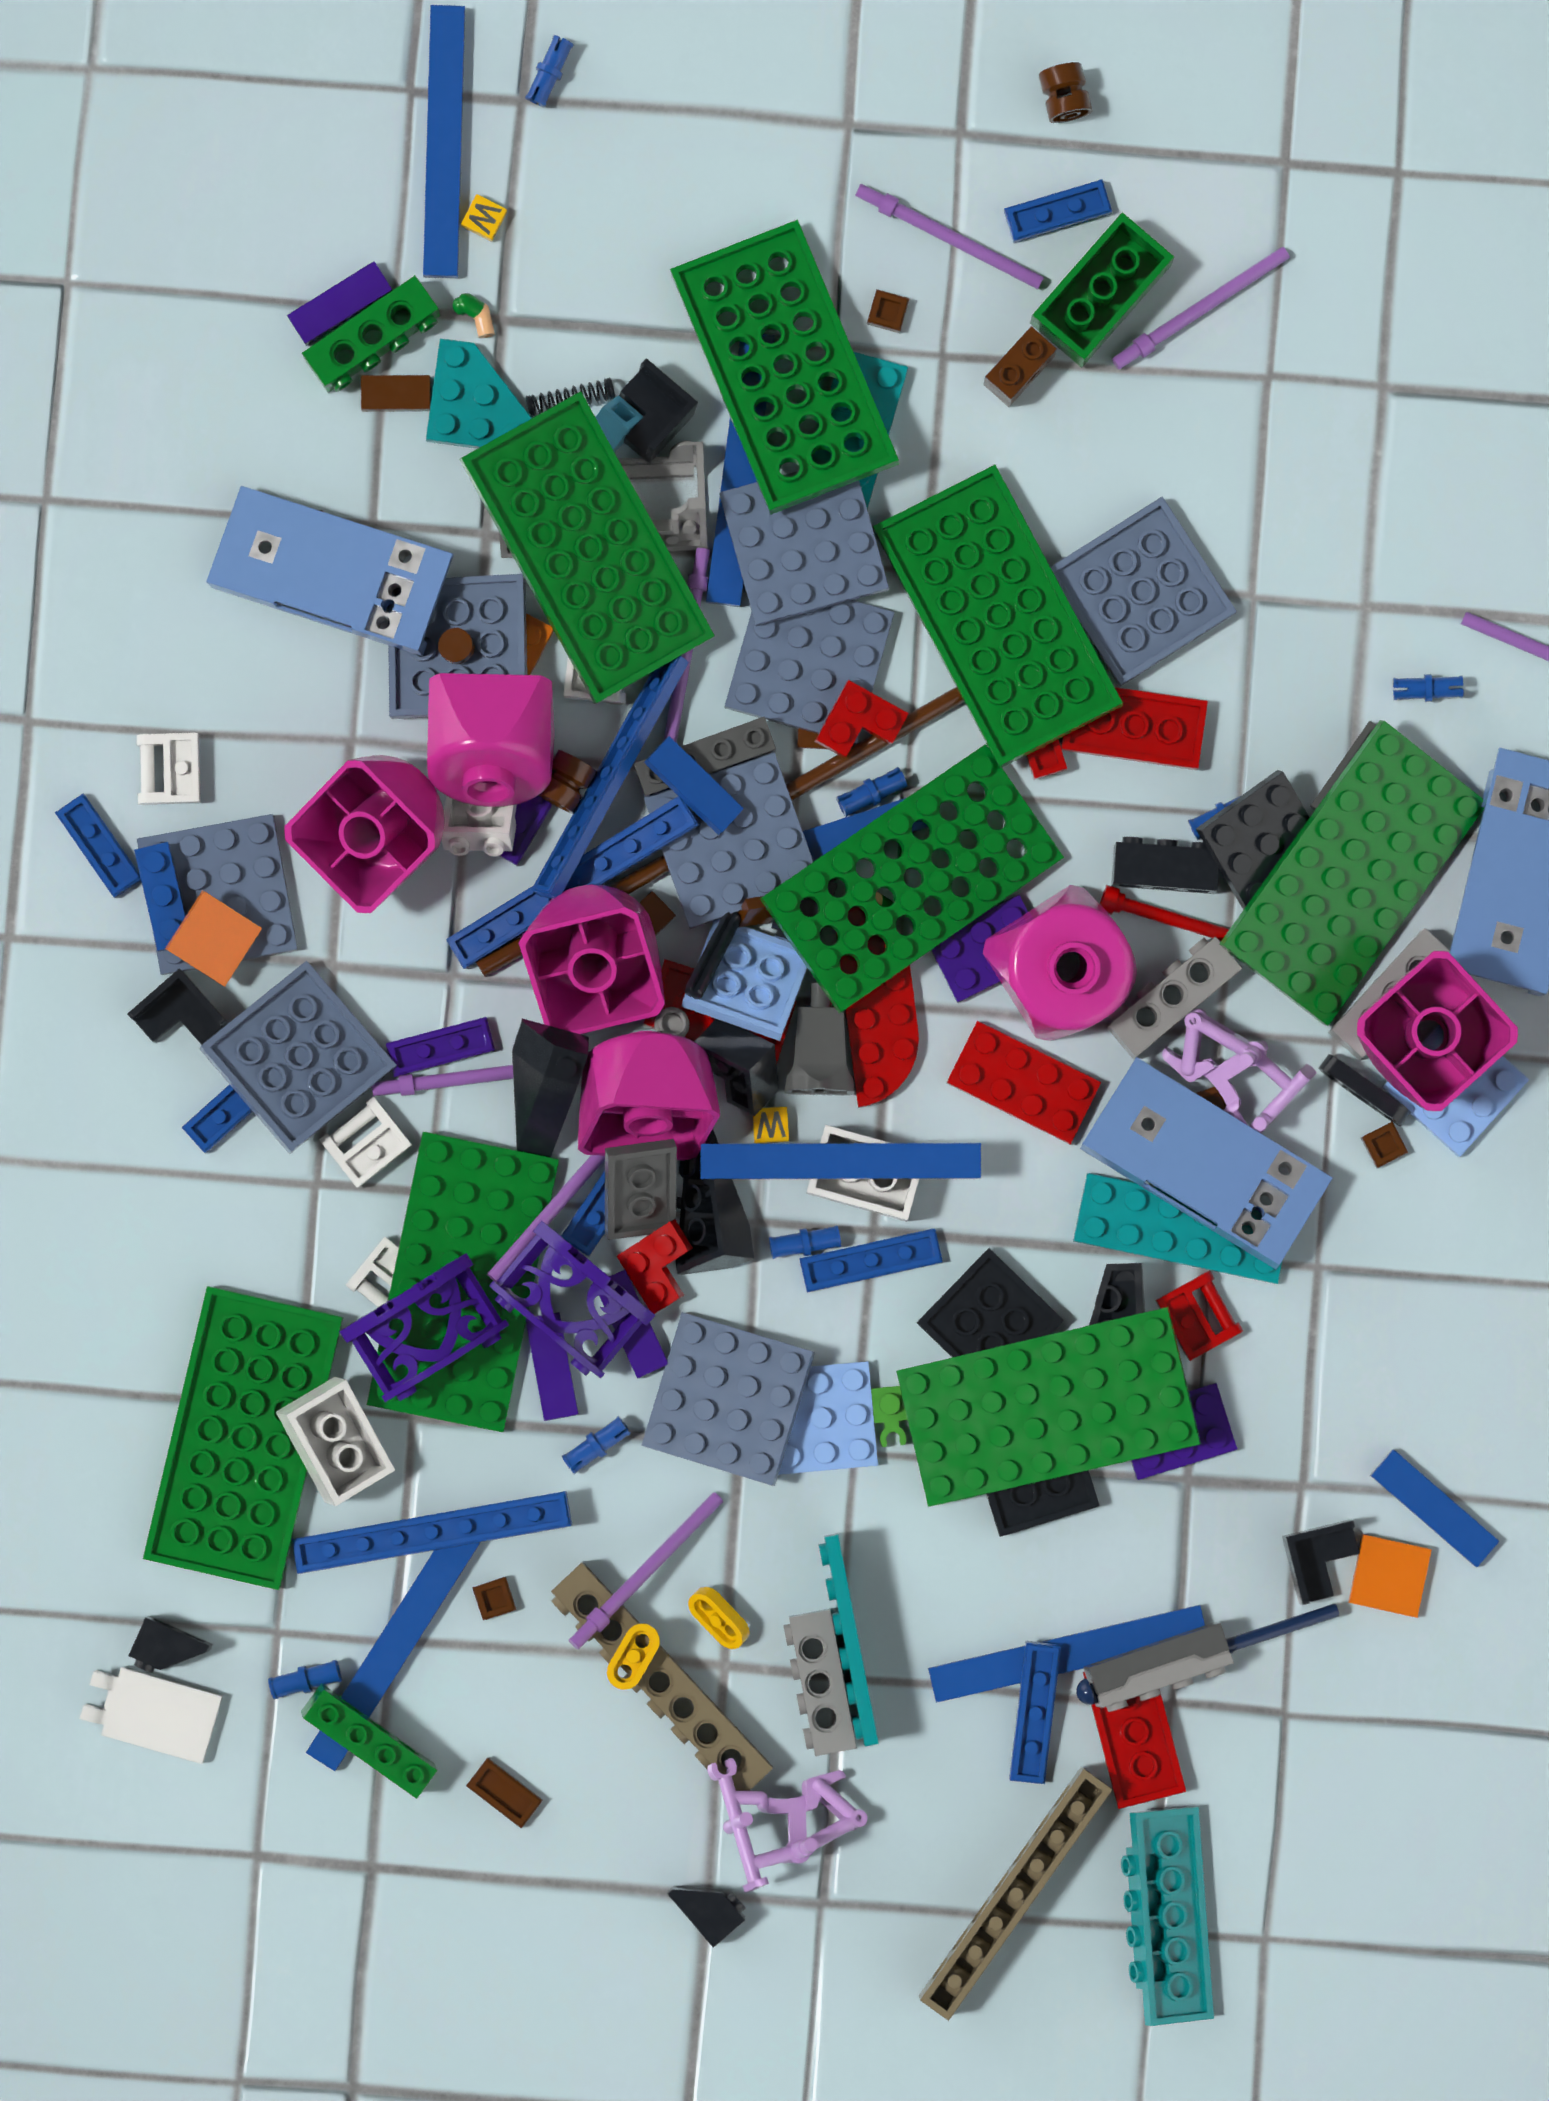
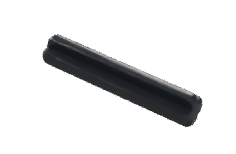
[685,912,741,1000]

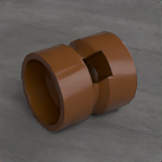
[1038,62,1092,123]
[539,750,597,814]

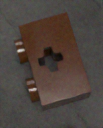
[983,326,1057,407]

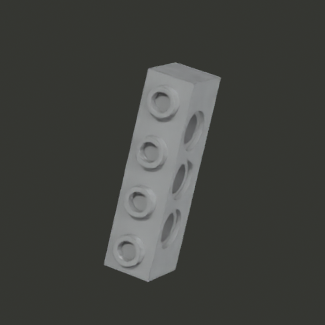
[1328,928,1450,1060]
[1107,937,1242,1059]
[783,1608,857,1756]

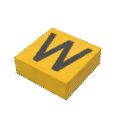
[461,194,507,242]
[753,1107,789,1144]

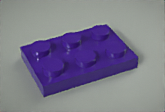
[931,895,1028,1003]
[1131,1383,1238,1480]

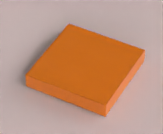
[165,890,262,987]
[1348,1534,1432,1618]

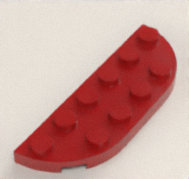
[836,907,919,1108]

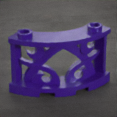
[489,1221,655,1379]
[339,1253,509,1402]

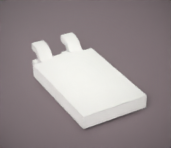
[80,1667,223,1764]

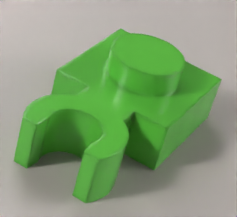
[871,1386,908,1447]

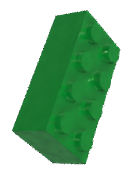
[1030,212,1174,368]

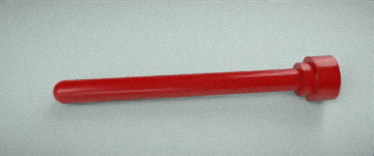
[1100,885,1229,941]

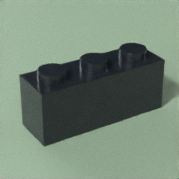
[1111,837,1219,894]

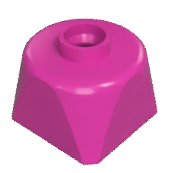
[427,673,555,807]
[284,755,445,913]
[519,884,665,1034]
[983,885,1137,1041]
[1357,951,1518,1111]
[578,1031,720,1161]

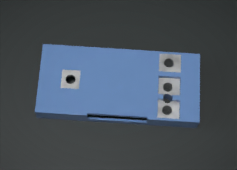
[206,486,454,656]
[1449,748,1549,997]
[1080,1057,1333,1270]

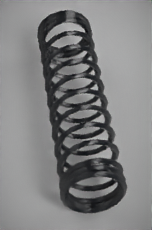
[526,377,615,418]

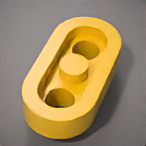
[688,1587,750,1649]
[607,1623,660,1690]

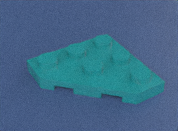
[426,338,532,449]

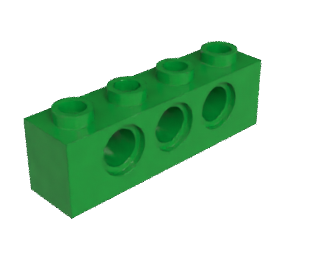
[302,275,441,393]
[301,1683,438,1799]

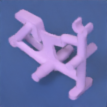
[1162,1008,1317,1133]
[707,1758,868,1893]

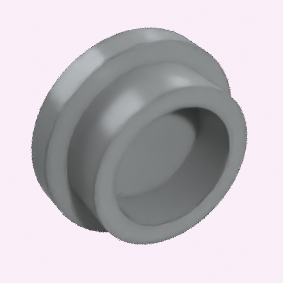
[654,1007,689,1037]

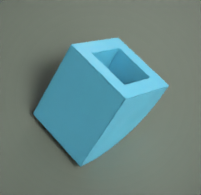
[595,395,643,452]

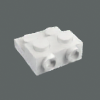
[442,796,517,856]

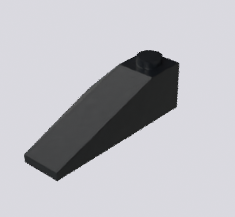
[512,1018,589,1158]
[675,1129,754,1275]
[1089,1263,1145,1325]

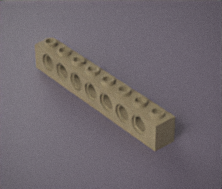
[551,1562,773,1791]
[919,1766,1112,2021]

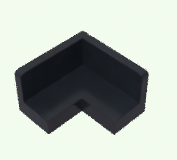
[619,359,698,464]
[127,968,229,1045]
[694,1019,779,1116]
[1282,1519,1359,1605]

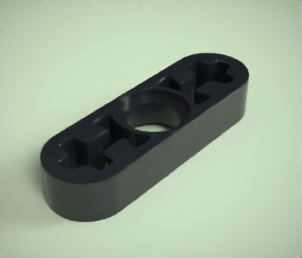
[1318,1054,1411,1127]

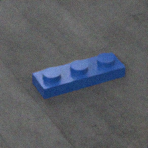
[134,842,186,952]

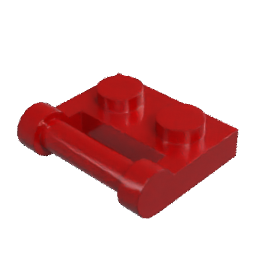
[1155,1270,1244,1361]

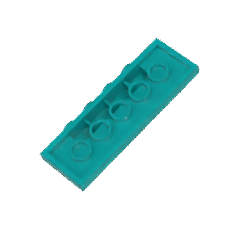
[1121,1806,1214,2026]

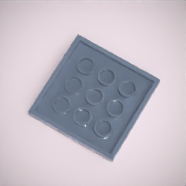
[719,464,889,626]
[1050,496,1237,687]
[388,574,527,719]
[724,600,895,745]
[644,752,813,929]
[137,814,298,975]
[199,960,397,1154]
[641,1312,815,1486]

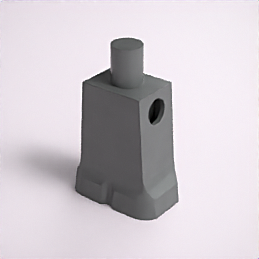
[785,983,854,1096]

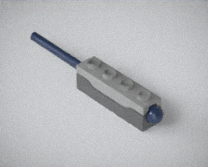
[1076,1603,1340,1712]

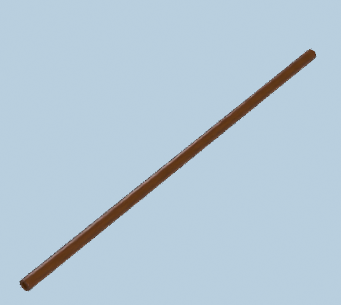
[476,687,964,977]

